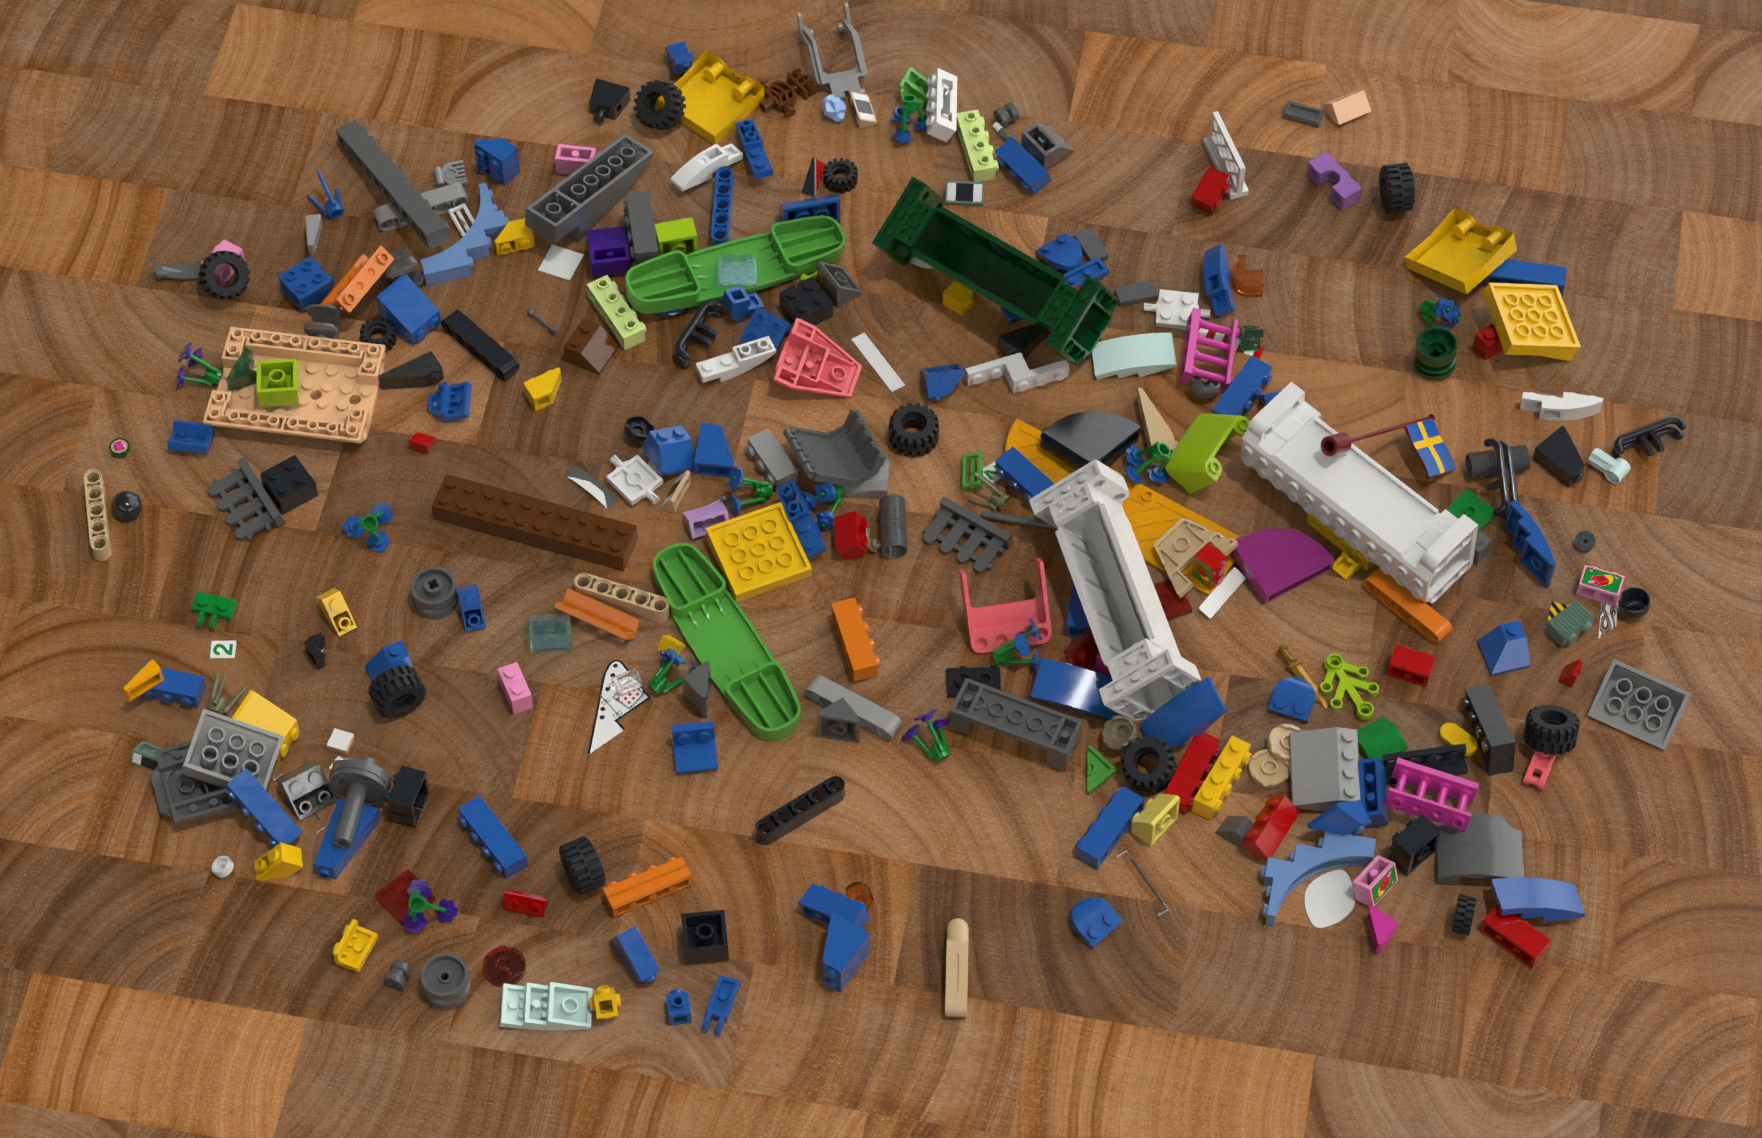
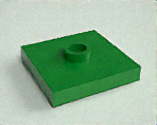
[1446,489,1496,531]

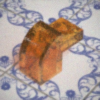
[1230,255,1264,297]

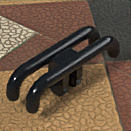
[675,299,724,369]
[1611,416,1686,459]
[1484,438,1518,519]

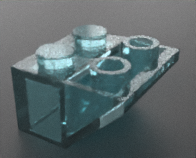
[718,254,757,286]
[529,613,572,652]

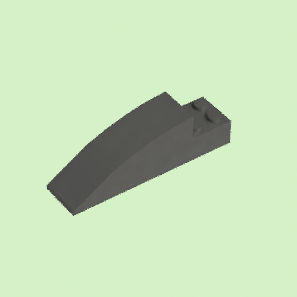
[525,134,654,244]

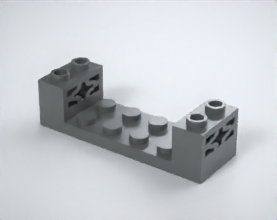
[949,678,1083,771]

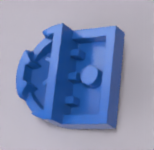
[1035,233,1083,272]
[428,381,472,422]
[1268,677,1315,723]
[1069,897,1123,949]

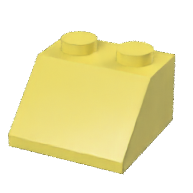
[1131,794,1180,847]

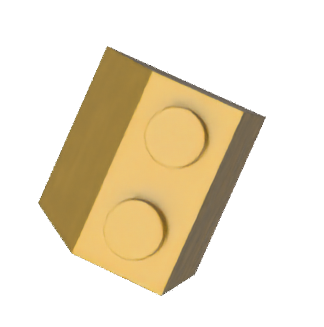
[232,690,300,763]

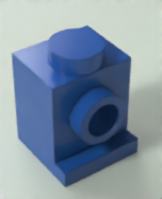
[666,989,692,1026]

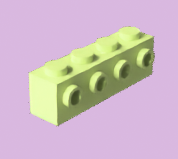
[956,110,999,182]
[587,275,646,350]

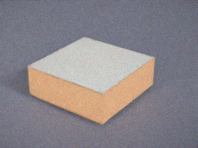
[326,728,355,755]

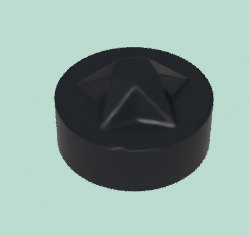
[1575,531,1596,551]

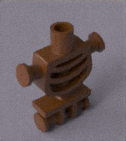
[759,68,819,118]

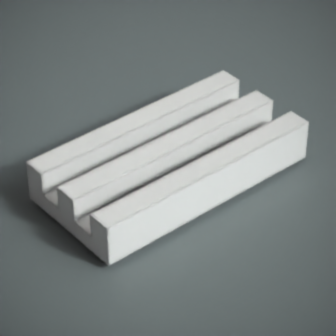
[447,203,475,238]

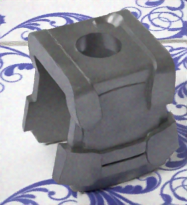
[385,245,424,287]
[303,304,341,339]

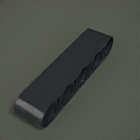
[441,309,520,380]
[756,776,845,845]

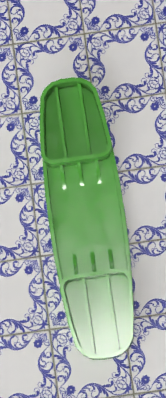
[625,215,846,314]
[653,543,801,742]

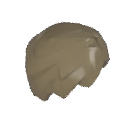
[1101,715,1138,751]

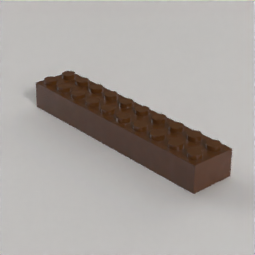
[432,474,638,571]

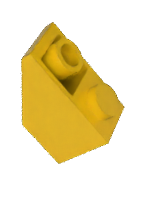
[495,218,535,256]
[523,367,562,411]
[316,588,357,636]
[254,842,303,881]

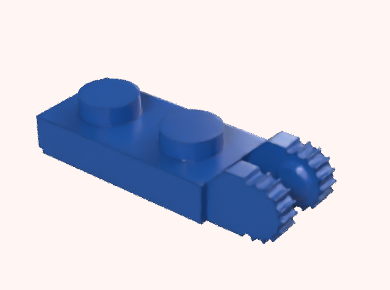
[702,975,741,1036]

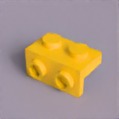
[332,919,379,973]

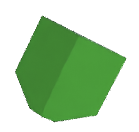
[898,66,928,109]

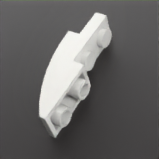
[670,144,743,191]
[695,336,776,383]
[1520,392,1603,421]

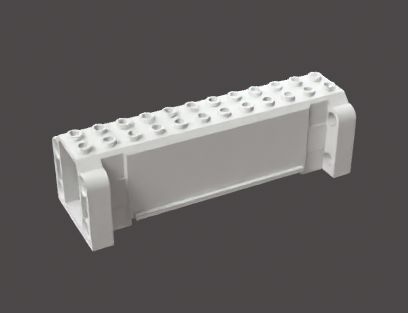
[1241,382,1478,604]
[1029,459,1201,721]

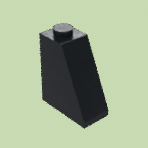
[1533,425,1585,488]

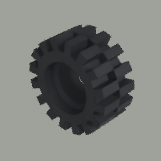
[823,158,858,194]
[360,317,397,353]
[1452,894,1476,936]

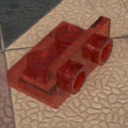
[1064,625,1100,670]

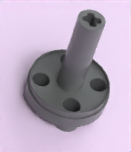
[329,756,393,848]

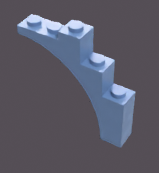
[420,183,509,286]
[1260,831,1376,927]

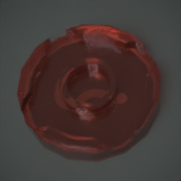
[483,946,526,987]

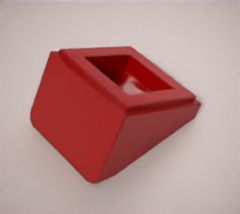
[409,432,436,454]
[1558,660,1583,687]

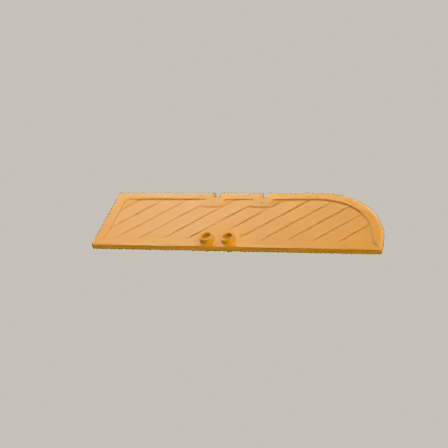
[1005,418,1240,595]

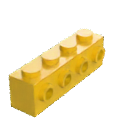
[1192,736,1252,821]

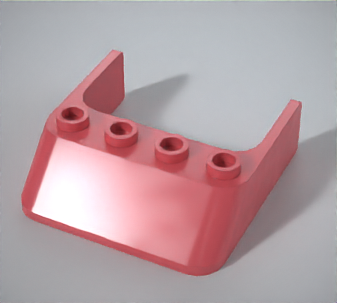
[958,558,1052,653]

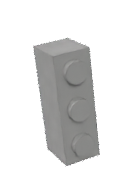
[746,428,798,489]

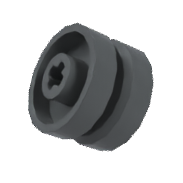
[411,566,458,620]
[420,953,471,1010]

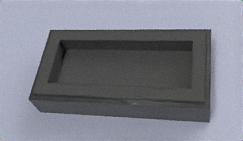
[1282,101,1324,128]
[1073,227,1109,261]
[1114,280,1157,306]

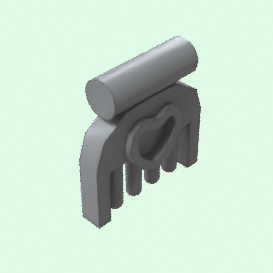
[434,160,468,188]

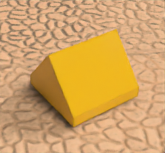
[657,635,686,654]

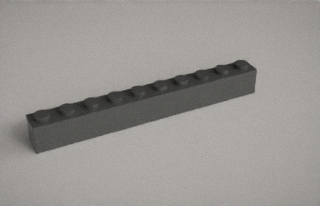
[336,120,450,250]

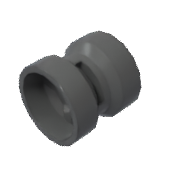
[993,103,1019,127]
[384,960,413,990]

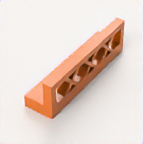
[554,588,642,640]

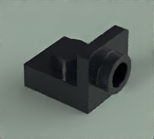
[304,632,326,670]

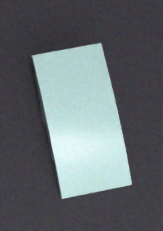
[1092,333,1177,380]
[499,982,593,1031]

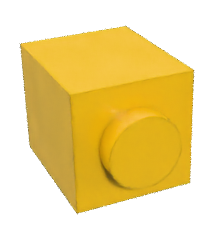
[943,280,974,316]

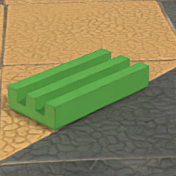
[962,452,983,491]

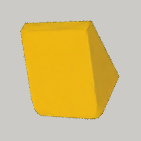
[1332,552,1361,580]

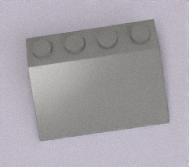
[1587,659,1692,750]
[180,708,284,790]
[1289,727,1360,812]

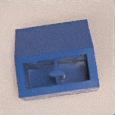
[473,138,520,185]

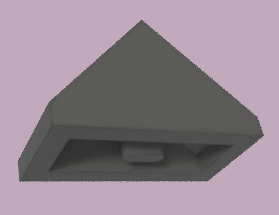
[1216,816,1253,851]

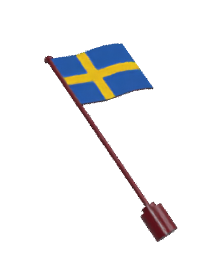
[1321,414,1456,479]

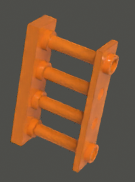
[320,245,394,313]

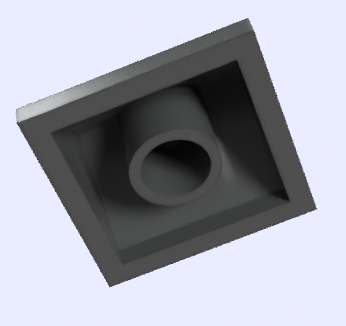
[817,261,863,307]
[683,661,711,719]
[817,697,860,743]

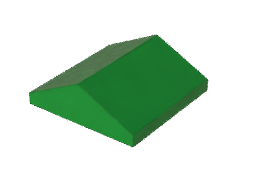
[1357,717,1408,760]

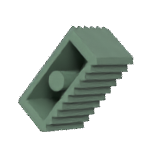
[1545,601,1594,647]

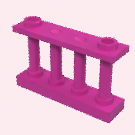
[1179,308,1240,394]
[1384,758,1479,831]

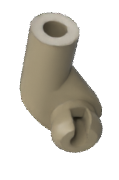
[865,527,881,552]

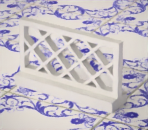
[1203,111,1249,200]

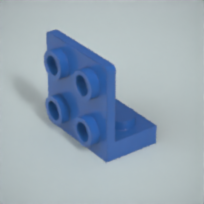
[739,306,793,358]
[672,721,718,774]

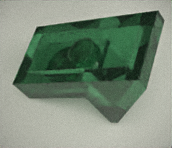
[1238,325,1263,351]
[226,348,257,391]

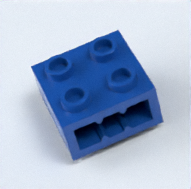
[278,257,334,312]

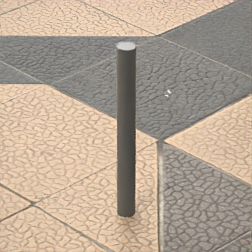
[981,510,1058,531]

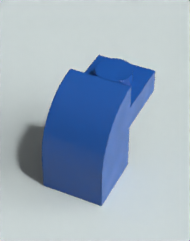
[665,41,694,75]
[722,286,764,321]

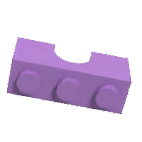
[1307,152,1362,211]

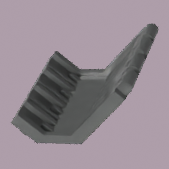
[783,409,886,487]

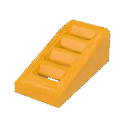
[123,659,164,702]

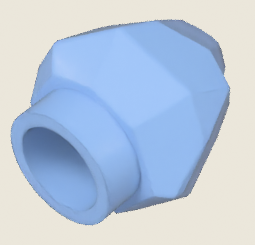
[821,94,846,122]

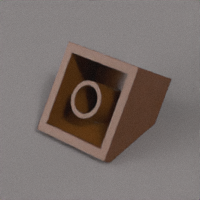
[564,318,619,375]

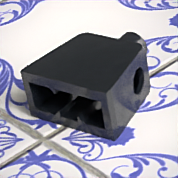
[590,78,631,123]

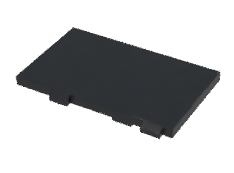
[946,665,1001,698]

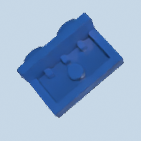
[167,420,213,454]

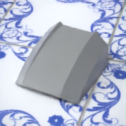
[842,458,890,499]

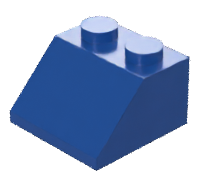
[642,425,694,476]

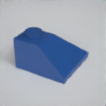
[921,363,965,400]
[1477,620,1531,676]
[365,640,413,681]
[1306,800,1371,835]

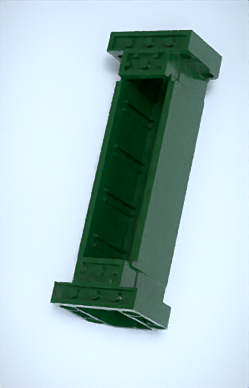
[872,177,1118,366]

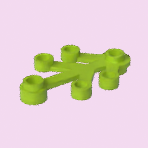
[1320,653,1379,720]

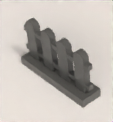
[208,457,286,541]
[923,497,1013,574]

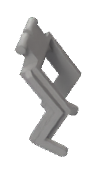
[796,2,868,100]

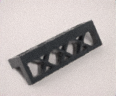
[1381,744,1468,785]

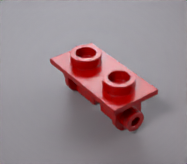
[503,889,549,918]

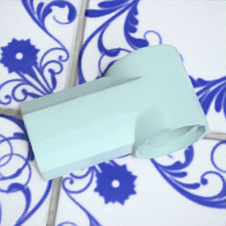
[1587,448,1631,484]

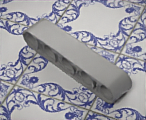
[373,183,469,231]
[805,675,902,740]

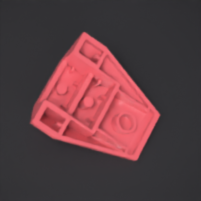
[772,318,862,398]

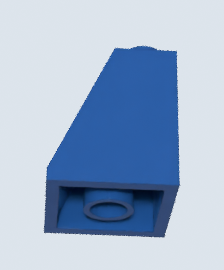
[376,274,441,346]
[823,912,870,992]

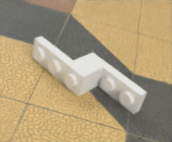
[965,352,1069,393]

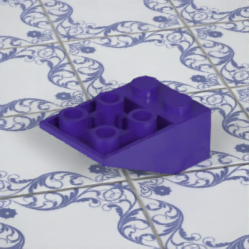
[587,226,631,278]

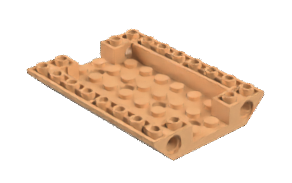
[203,327,386,443]

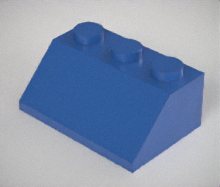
[779,194,841,224]

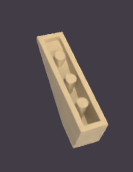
[1137,387,1178,464]

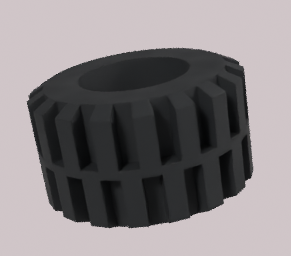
[634,80,686,130]
[1379,163,1415,213]
[198,251,250,300]
[889,403,939,457]
[368,665,427,719]
[1524,705,1580,755]
[1121,735,1177,793]
[559,836,606,895]

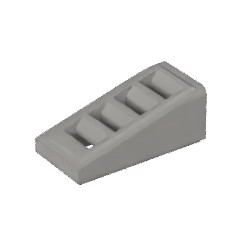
[305,214,323,258]

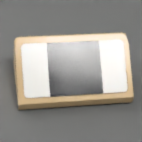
[850,92,878,128]
[661,470,691,513]

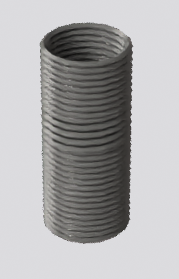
[1465,445,1531,479]
[879,494,908,558]

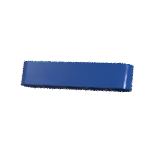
[711,166,734,246]

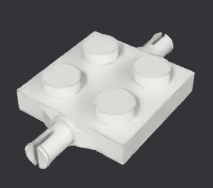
[1144,289,1211,330]
[606,455,663,506]

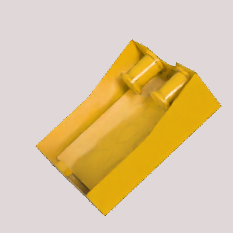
[658,50,764,145]
[1405,208,1517,294]
[1482,283,1581,361]
[706,502,812,602]

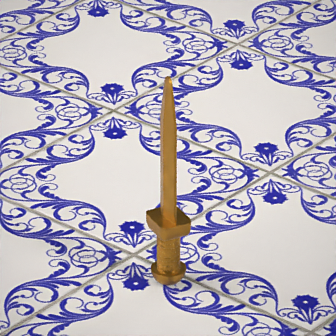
[1277,645,1328,708]

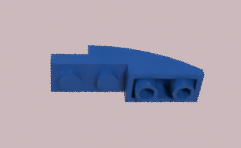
[735,119,773,179]
[1203,244,1235,318]
[776,479,827,560]

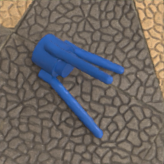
[307,171,345,219]

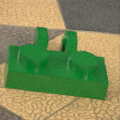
[191,592,238,630]

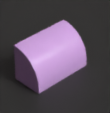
[683,502,729,539]

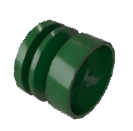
[1414,327,1457,380]

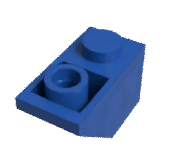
[456,584,486,632]

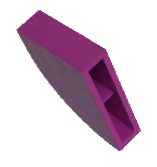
[1230,528,1335,604]

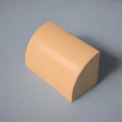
[1324,90,1371,125]

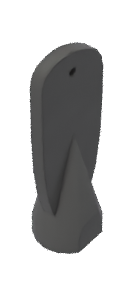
[155,264,200,280]

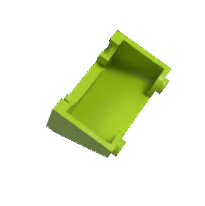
[1165,413,1250,494]

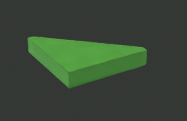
[1087,745,1117,795]

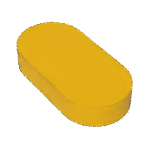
[1439,723,1478,757]

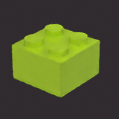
[654,217,698,256]
[257,359,300,407]

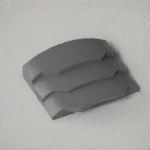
[150,741,239,824]
[1436,813,1524,886]

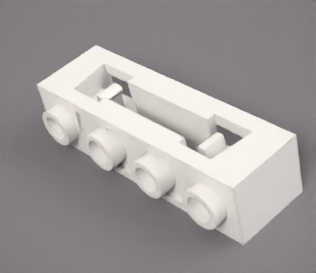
[926,68,957,142]

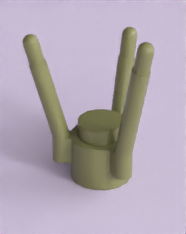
[968,472,1010,511]
[206,673,247,715]

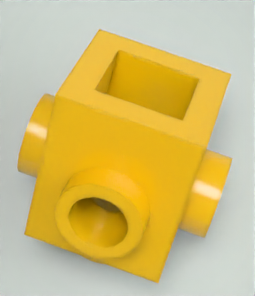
[589,986,621,1019]

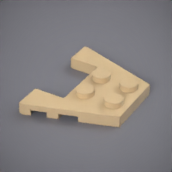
[1153,517,1239,598]

